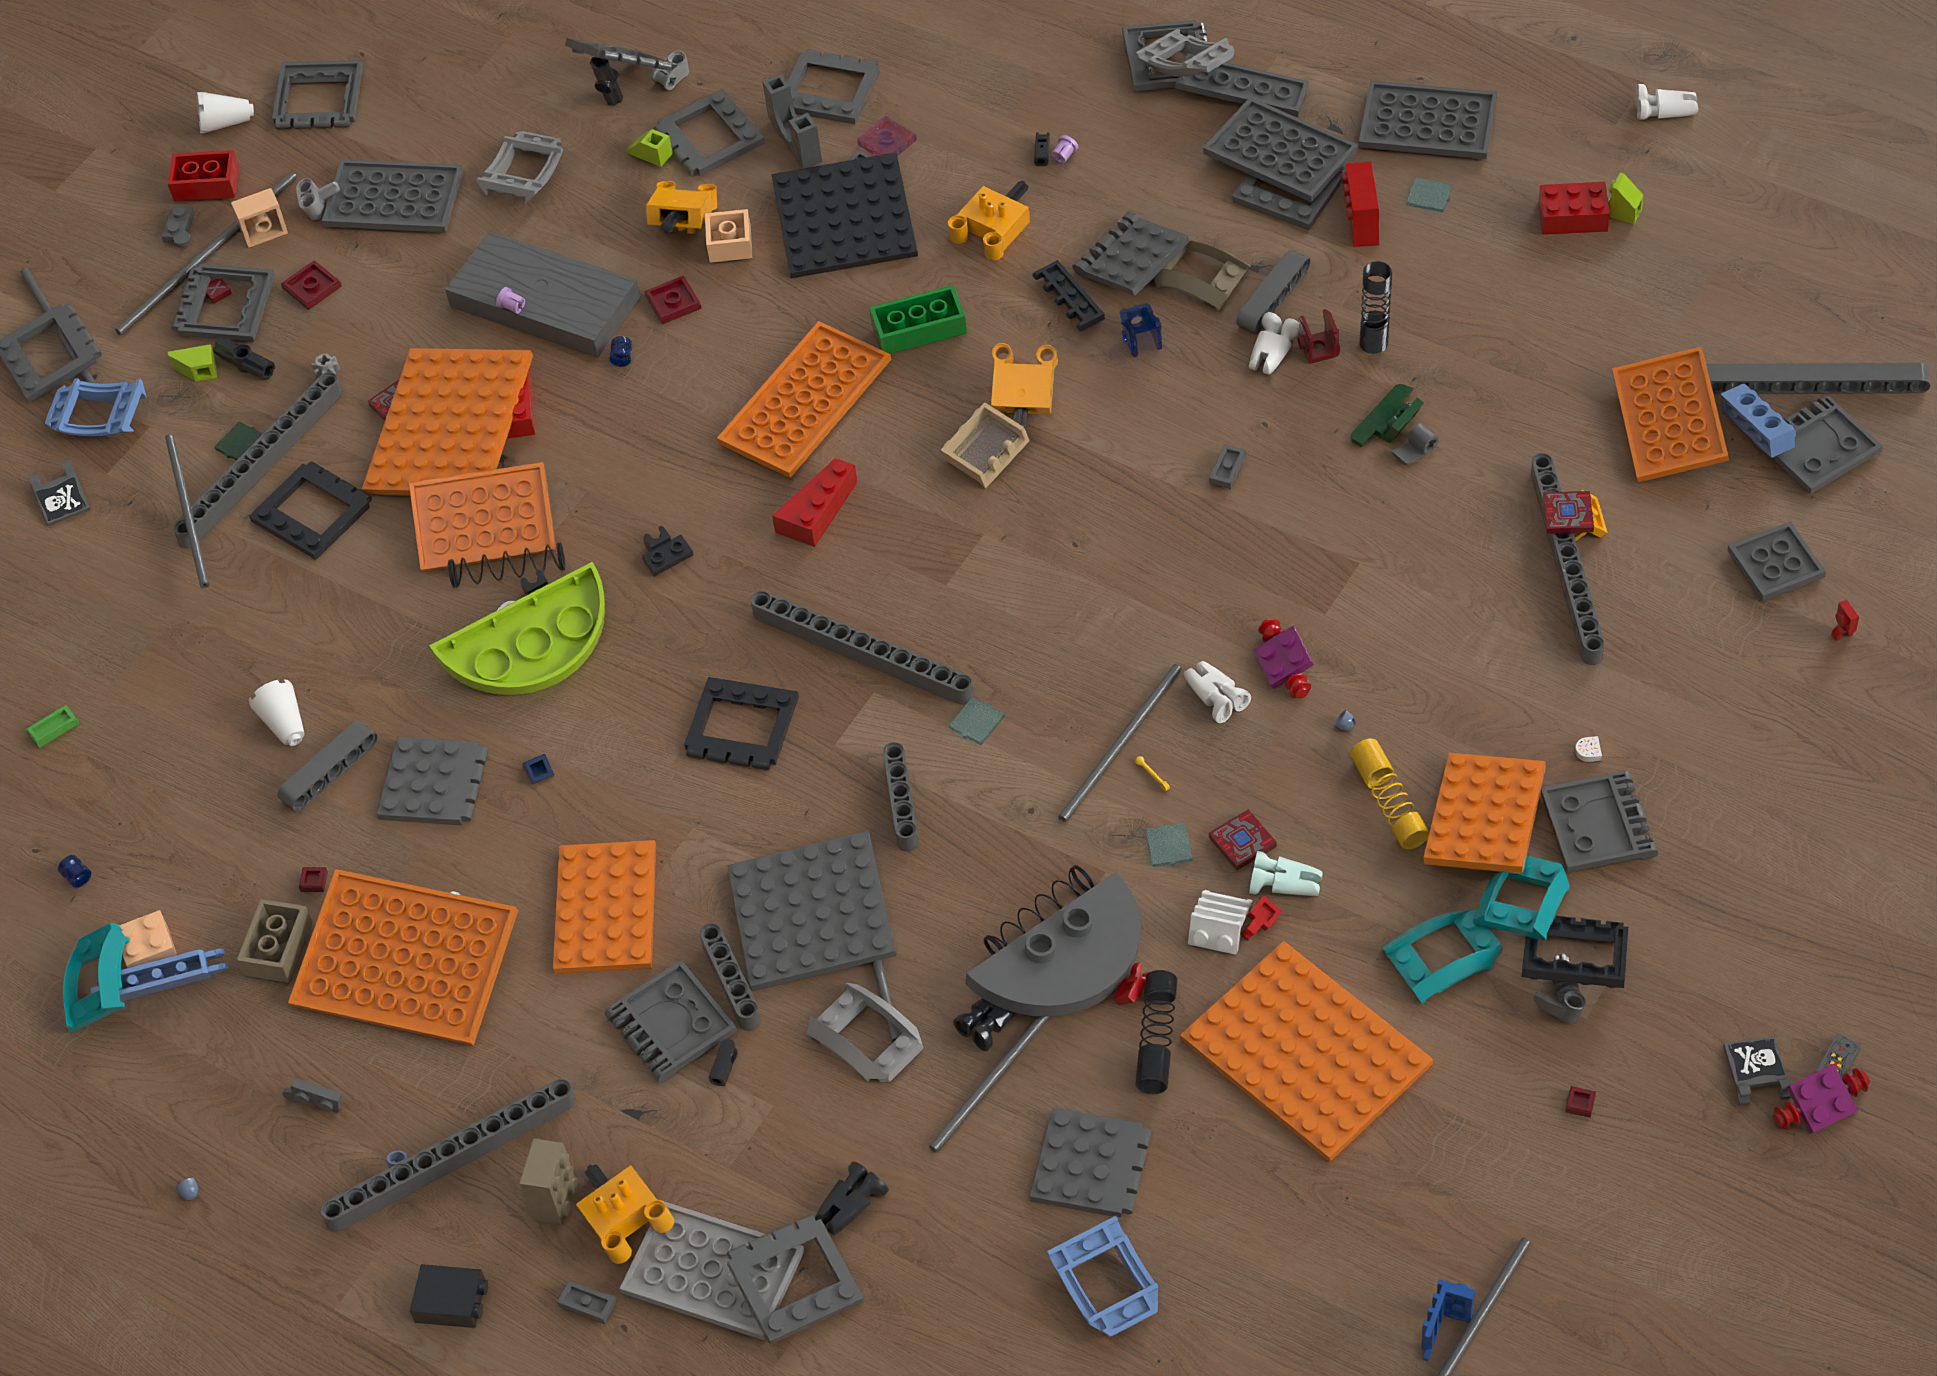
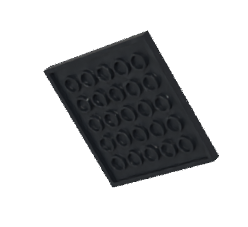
[771,152,918,279]

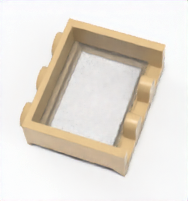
[941,403,1030,489]

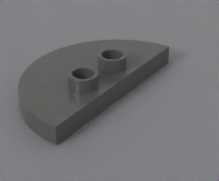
[965,872,1141,1017]

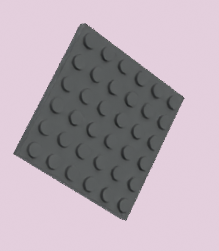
[727,831,896,991]

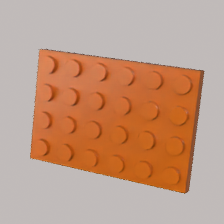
[1612,346,1729,483]
[409,462,556,572]
[1423,753,1546,874]
[553,840,656,974]

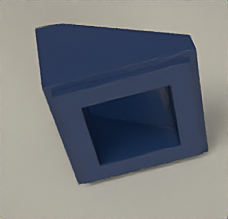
[523,754,554,785]

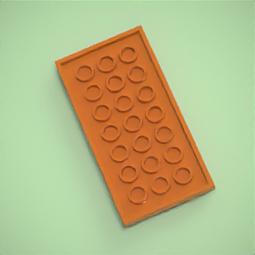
[717,321,891,478]

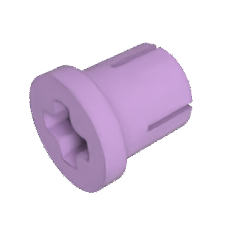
[1051,135,1078,164]
[496,287,525,314]

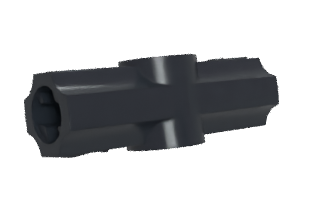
[590,57,623,106]
[213,338,275,379]

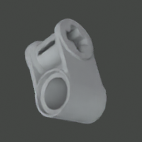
[651,51,690,90]

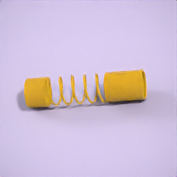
[1350,738,1429,849]

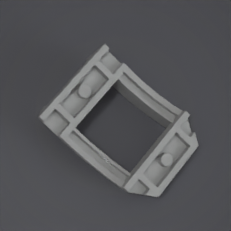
[1136,29,1235,77]
[477,131,563,204]
[806,983,924,1082]

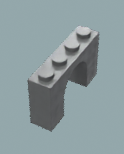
[762,74,822,168]

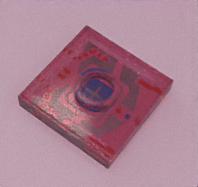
[857,116,917,156]

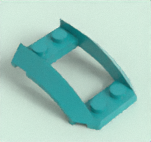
[1473,856,1570,941]
[1381,909,1503,1005]
[63,923,130,1033]

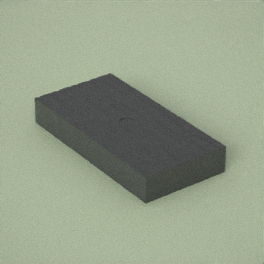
[445,231,640,357]

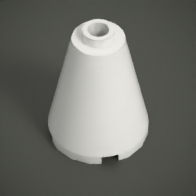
[197,92,254,133]
[249,680,305,746]

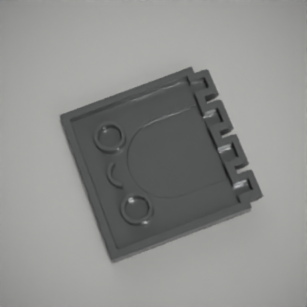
[377,737,488,825]
[1030,1107,1152,1218]

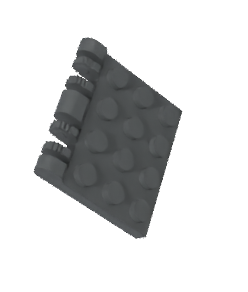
[1072,211,1190,296]
[1753,395,1883,495]
[1540,771,1659,873]
[604,960,737,1083]

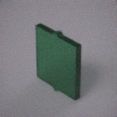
[215,421,263,461]

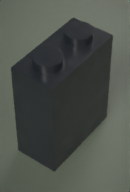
[410,1264,488,1328]

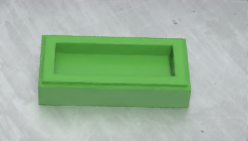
[26,705,79,748]

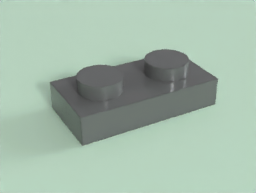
[1209,444,1246,489]
[557,1280,617,1324]

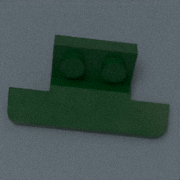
[1351,384,1424,447]

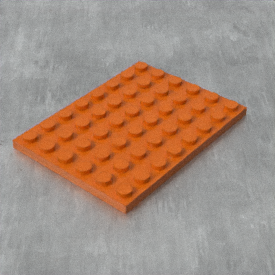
[362,348,533,496]
[288,869,519,1046]
[1180,941,1434,1162]

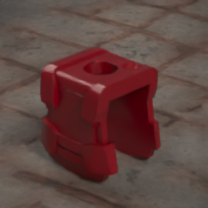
[1297,309,1340,364]

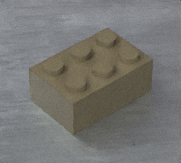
[237,899,312,983]
[519,1138,578,1225]

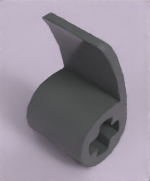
[1392,424,1439,465]

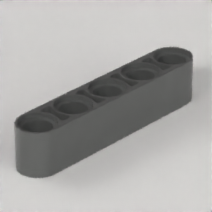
[1236,250,1311,333]
[277,721,378,811]
[883,742,919,851]
[700,923,761,1031]

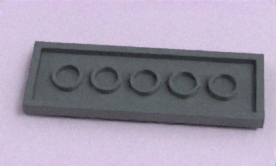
[1176,53,1309,117]

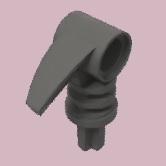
[1533,954,1586,1024]

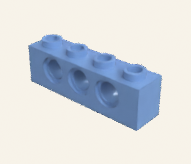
[1721,384,1796,458]

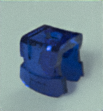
[1119,303,1162,357]

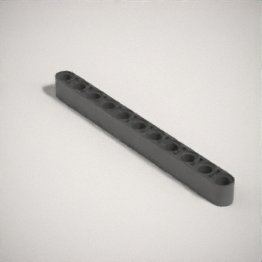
[1706,362,1931,395]
[173,372,342,548]
[1531,453,1604,665]
[751,591,974,705]
[321,1079,576,1232]

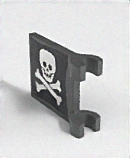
[28,459,91,526]
[1724,1037,1791,1105]

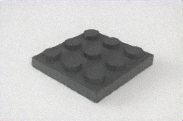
[1728,521,1826,601]

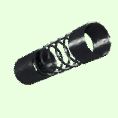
[1359,261,1392,354]
[1135,970,1178,1094]

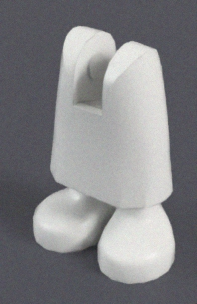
[1636,84,1698,120]
[1249,312,1300,375]
[1184,661,1251,723]

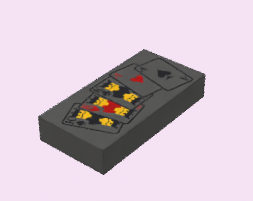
[1815,1033,1861,1079]

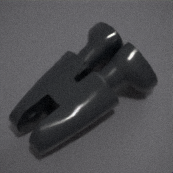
[953,998,1016,1051]
[815,1161,889,1236]

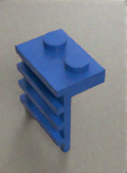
[1421,1279,1475,1361]

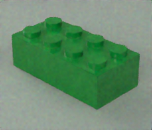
[869,285,967,354]

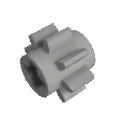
[311,353,340,378]

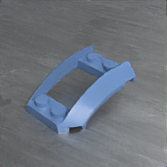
[45,378,147,436]
[1047,1216,1159,1337]

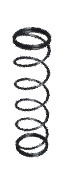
[448,542,566,588]
[983,865,1094,955]

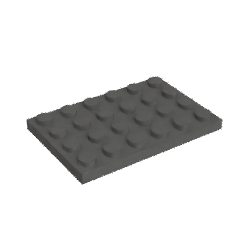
[1359,81,1497,159]
[1203,97,1358,202]
[322,159,464,233]

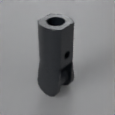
[1034,132,1050,166]
[708,1039,738,1086]

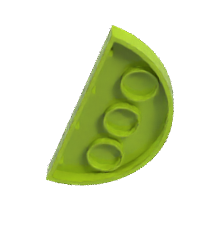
[429,562,605,695]

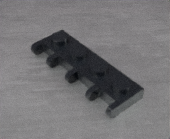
[1032,260,1105,331]

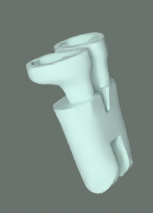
[1249,851,1323,896]

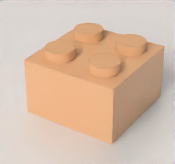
[231,188,288,248]
[705,209,752,263]
[119,910,177,968]

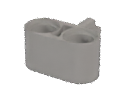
[296,178,340,221]

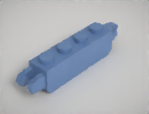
[90,948,229,1002]

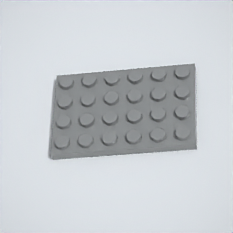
[619,1201,805,1340]

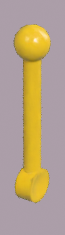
[1135,756,1170,792]

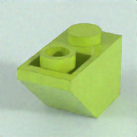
[626,129,673,167]
[1608,173,1643,225]
[168,344,217,382]

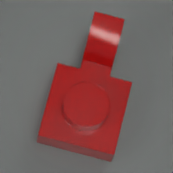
[1831,600,1859,641]
[1240,895,1282,941]
[1113,962,1149,1005]

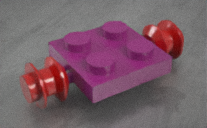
[1254,618,1314,699]
[1773,1064,1870,1134]

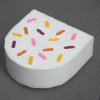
[1575,736,1602,762]

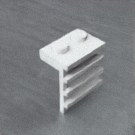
[1188,890,1253,955]

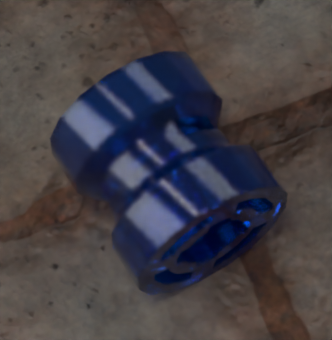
[609,336,633,367]
[58,855,92,888]

